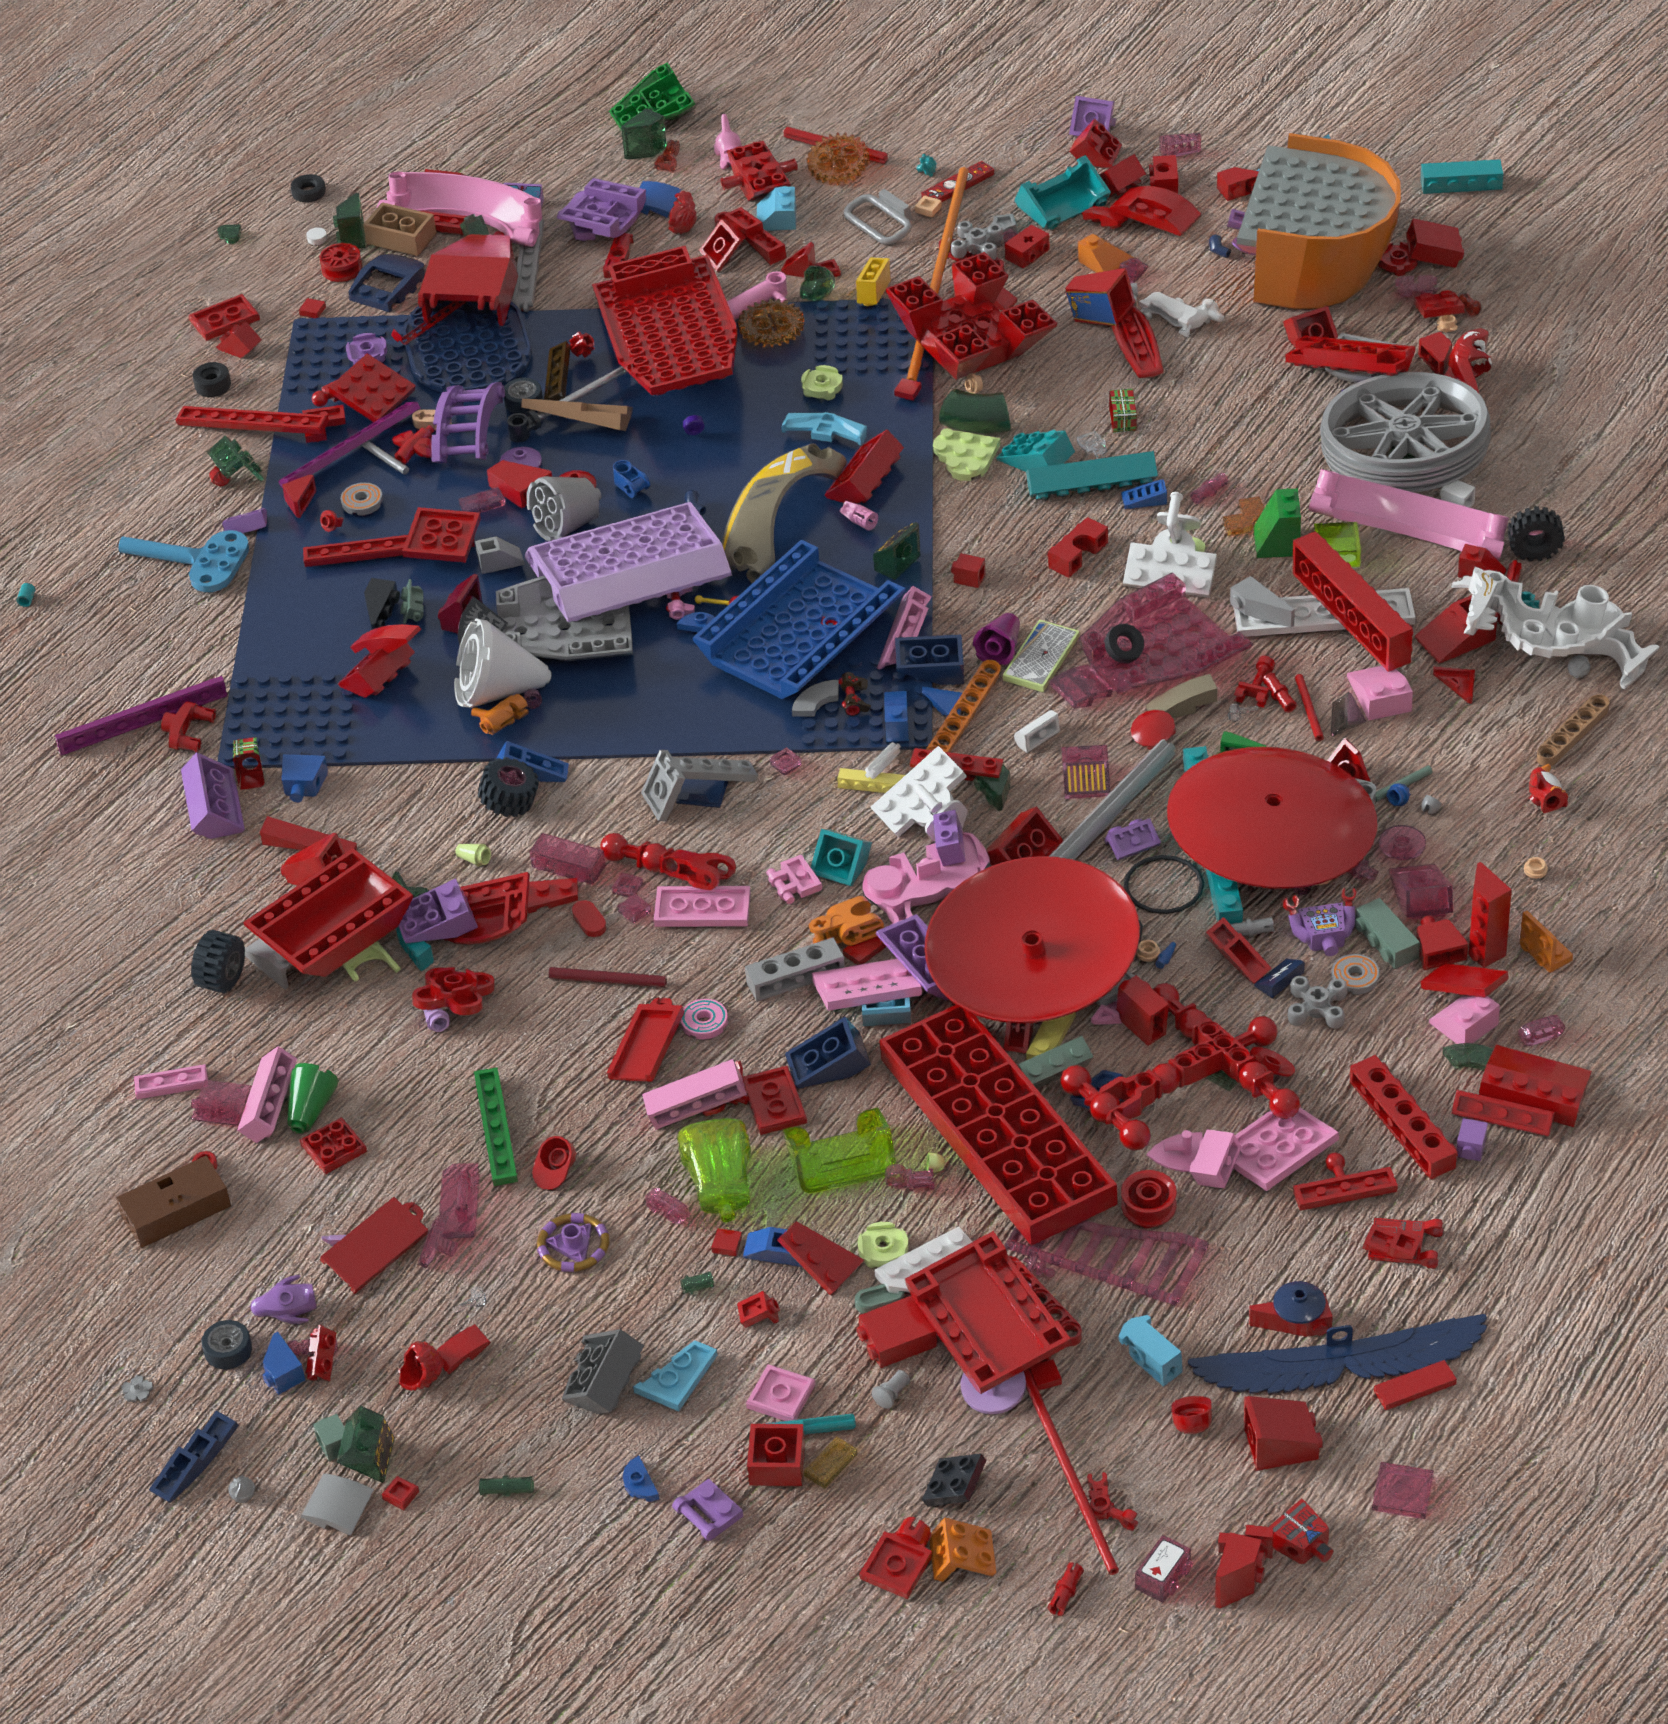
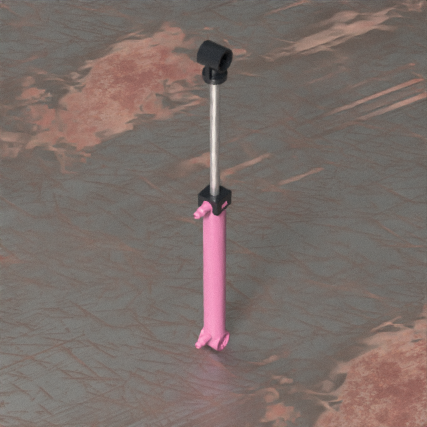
[507,271,787,442]

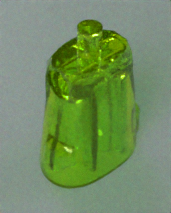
[677,1118,751,1222]

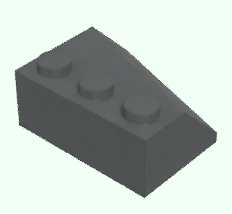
[562,1329,644,1414]

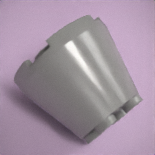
[527,476,601,541]

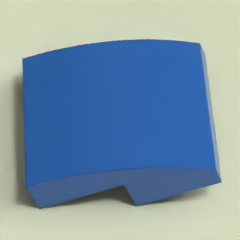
[639,181,681,218]

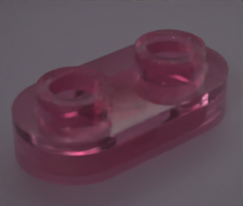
[645,1188,690,1224]

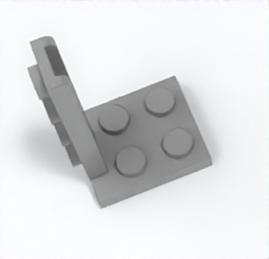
[641,750,758,821]

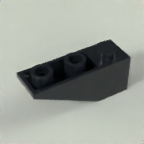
[364,578,400,630]

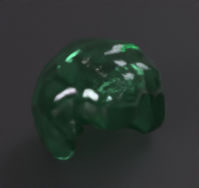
[799,265,835,301]

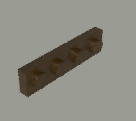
[544,341,571,401]

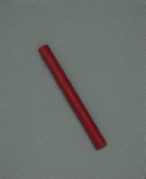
[548,967,667,988]

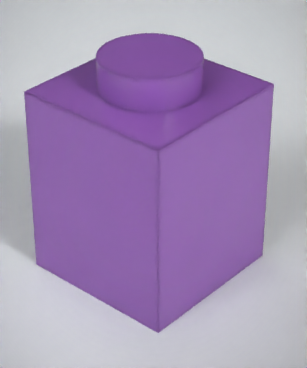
[1457,1118,1488,1161]

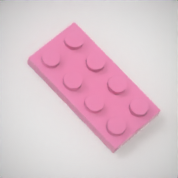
[654,886,751,927]

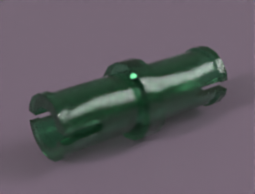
[479,1475,534,1496]

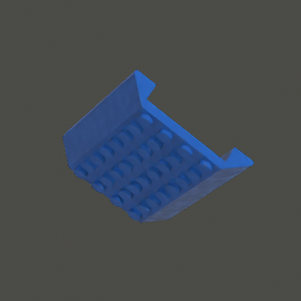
[693,540,905,699]

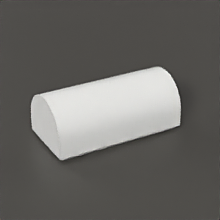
[1014,710,1060,753]

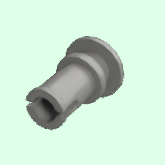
[872,1370,910,1409]

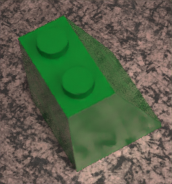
[1253,488,1301,558]

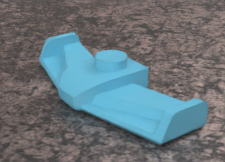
[781,412,867,446]

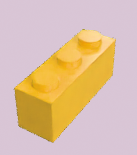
[856,257,891,306]

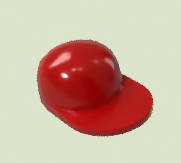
[532,1136,577,1190]
[1171,1396,1212,1434]

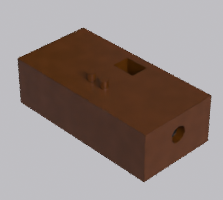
[116,1156,231,1248]

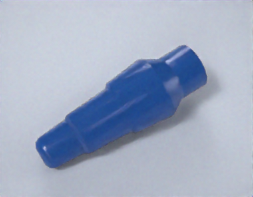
[1155,942,1176,969]

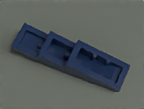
[149,1410,239,1503]

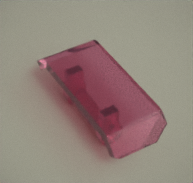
[437,1163,480,1239]

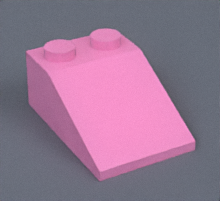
[1347,666,1413,720]

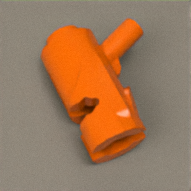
[471,694,529,735]

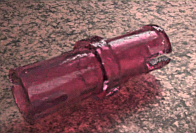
[1190,473,1228,504]

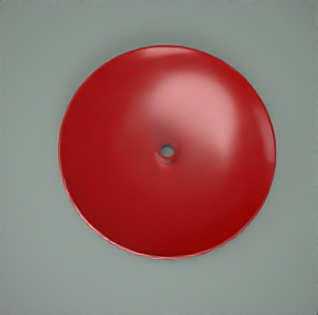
[1167,747,1378,889]
[924,856,1140,1023]

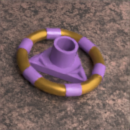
[537,1213,610,1272]

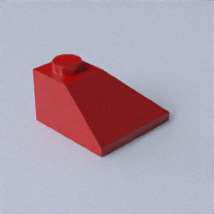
[699,219,746,272]

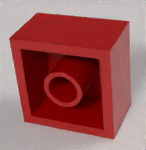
[747,1424,805,1486]

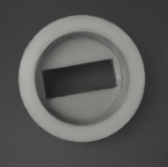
[1421,795,1442,815]

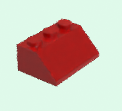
[338,643,415,698]
[986,806,1064,866]

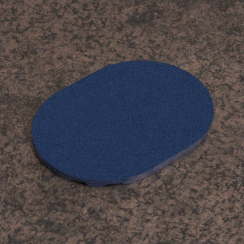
[403,300,532,393]

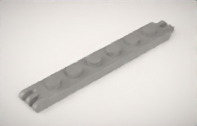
[512,218,544,312]

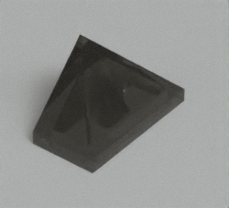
[1331,692,1367,736]

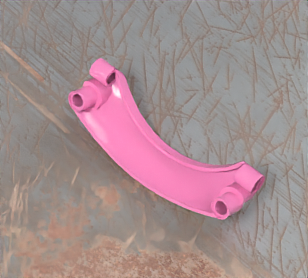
[377,171,542,247]
[1308,469,1509,561]

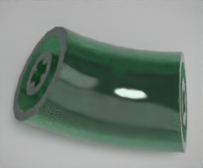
[939,388,1011,434]

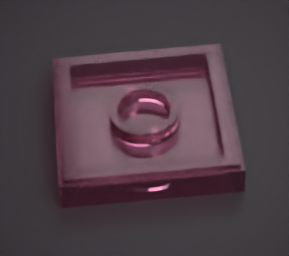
[1372,1462,1434,1519]

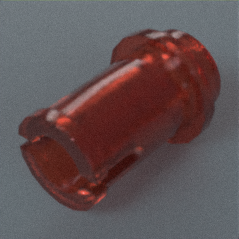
[1459,293,1482,316]

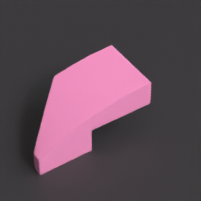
[1091,1001,1122,1025]

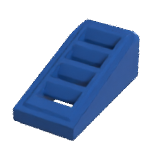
[1121,479,1167,509]

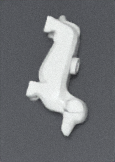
[1139,292,1225,338]

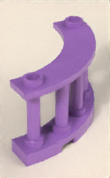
[432,382,505,463]

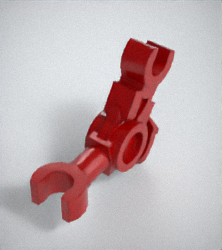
[1087,1472,1138,1531]

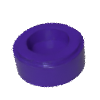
[683,415,705,435]

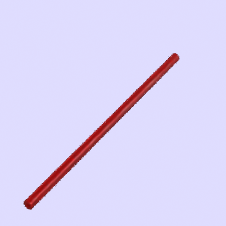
[1023,1368,1119,1575]

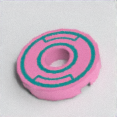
[681,999,728,1040]

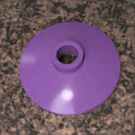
[500,447,542,468]

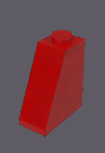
[487,460,552,508]

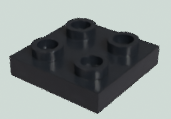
[922,1453,987,1507]

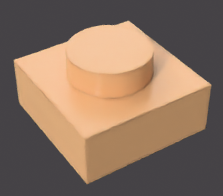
[915,196,942,217]

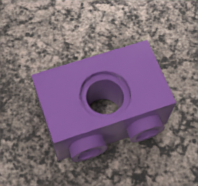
[933,810,966,866]

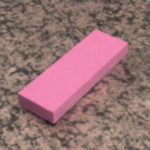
[134,1064,209,1100]

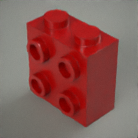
[1116,975,1169,1046]

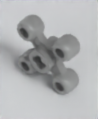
[951,221,1003,260]
[1287,976,1347,1029]

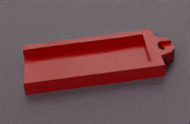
[607,997,685,1082]
[320,1197,428,1294]

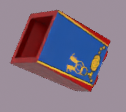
[1065,268,1136,326]

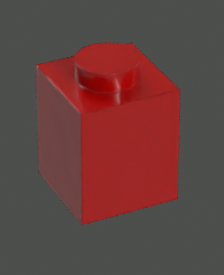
[951,553,986,588]

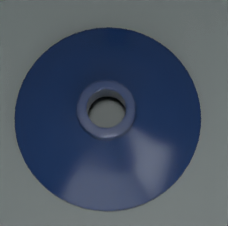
[1273,1281,1326,1324]

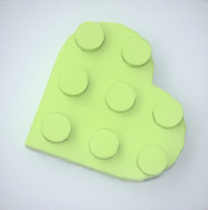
[933,428,1000,481]

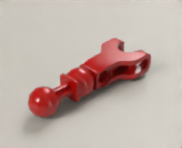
[600,833,736,890]

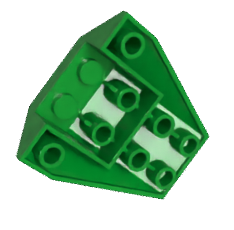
[609,62,696,134]

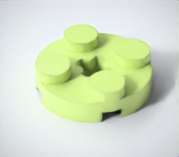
[801,365,843,400]
[858,1222,909,1268]

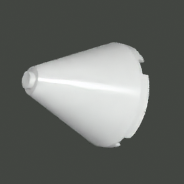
[454,619,551,708]

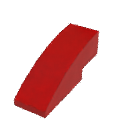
[1205,917,1272,984]

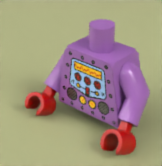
[1283,888,1356,956]

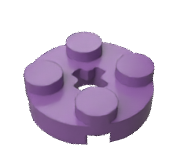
[346,333,387,365]

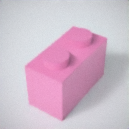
[1190,1130,1242,1189]

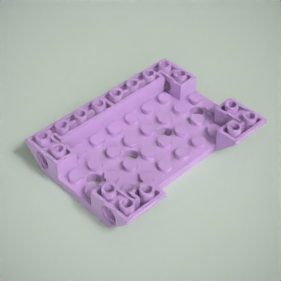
[525,502,732,622]

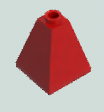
[280,833,345,886]

